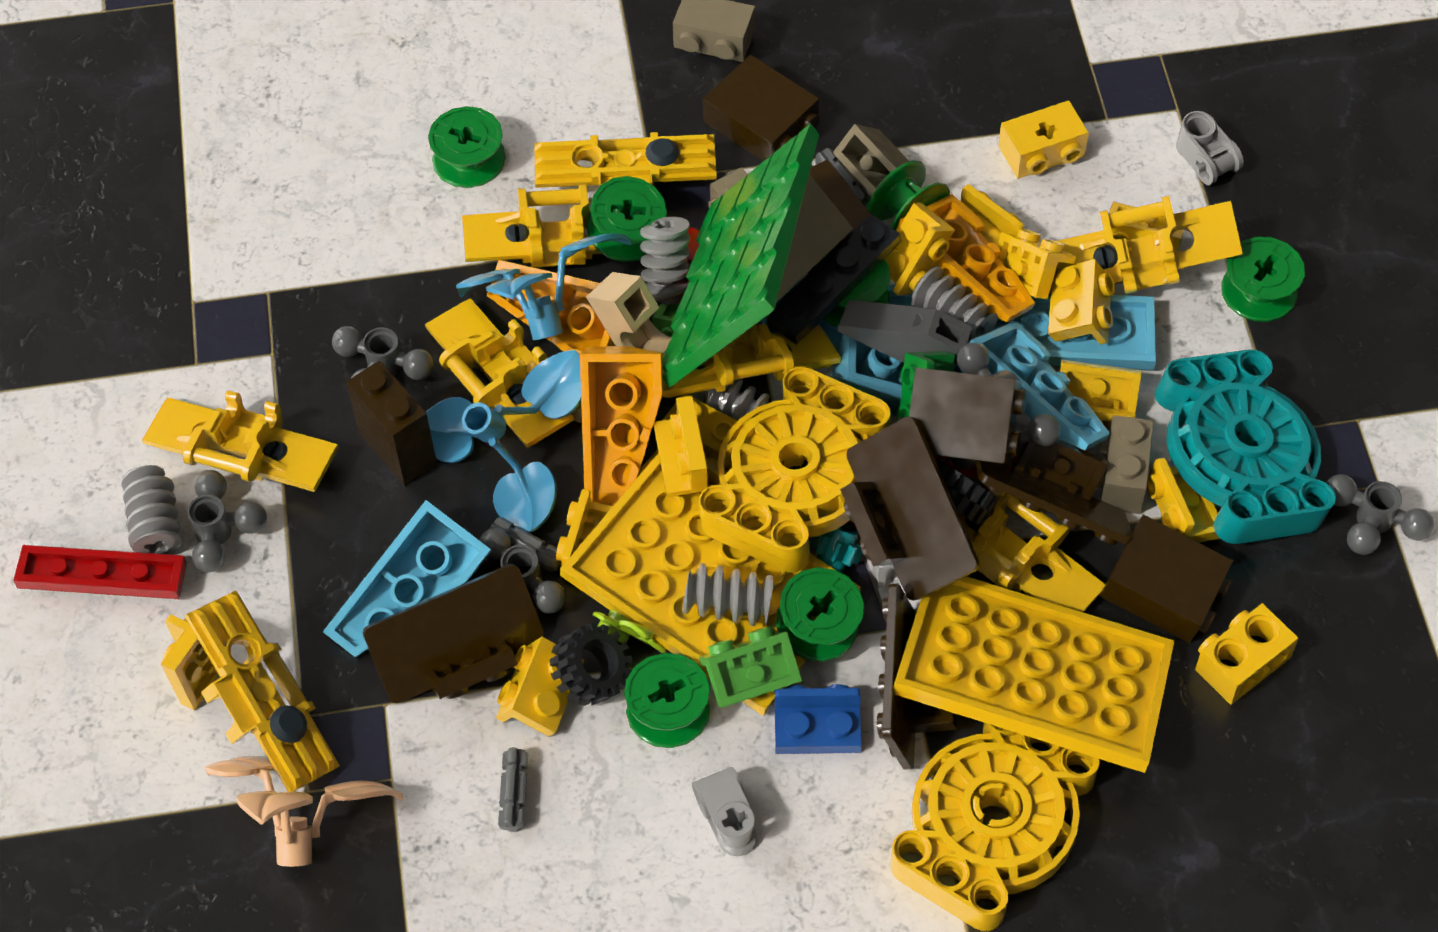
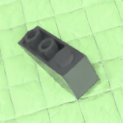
[837,300,972,369]

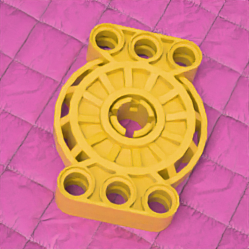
[699,367,891,573]
[890,723,1100,931]

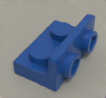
[775,684,862,754]

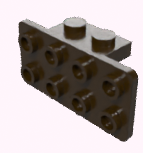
[840,417,980,601]
[975,439,1133,545]
[362,564,544,703]
[877,583,957,770]

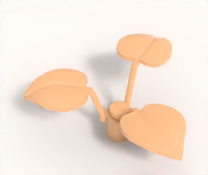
[205,756,403,867]

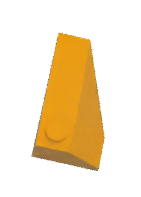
[896,194,1035,323]
[487,260,615,354]
[580,346,663,506]

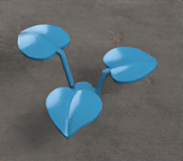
[456,233,631,340]
[426,350,581,532]

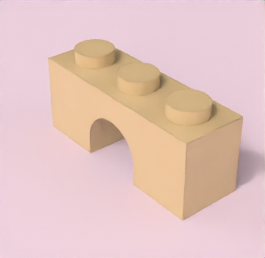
[586,272,671,354]

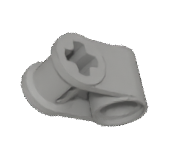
[1176,111,1244,185]
[692,767,757,856]

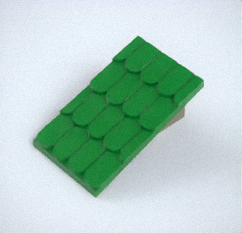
[662,123,853,388]

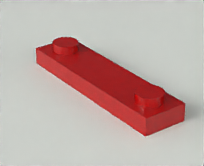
[13,545,187,600]

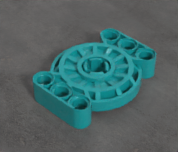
[1154,349,1336,544]

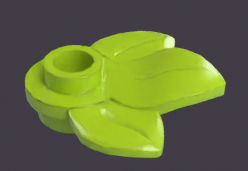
[593,609,667,653]

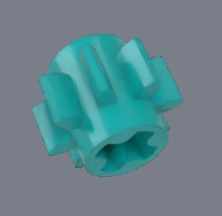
[810,523,863,572]

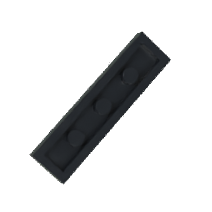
[766,213,901,345]

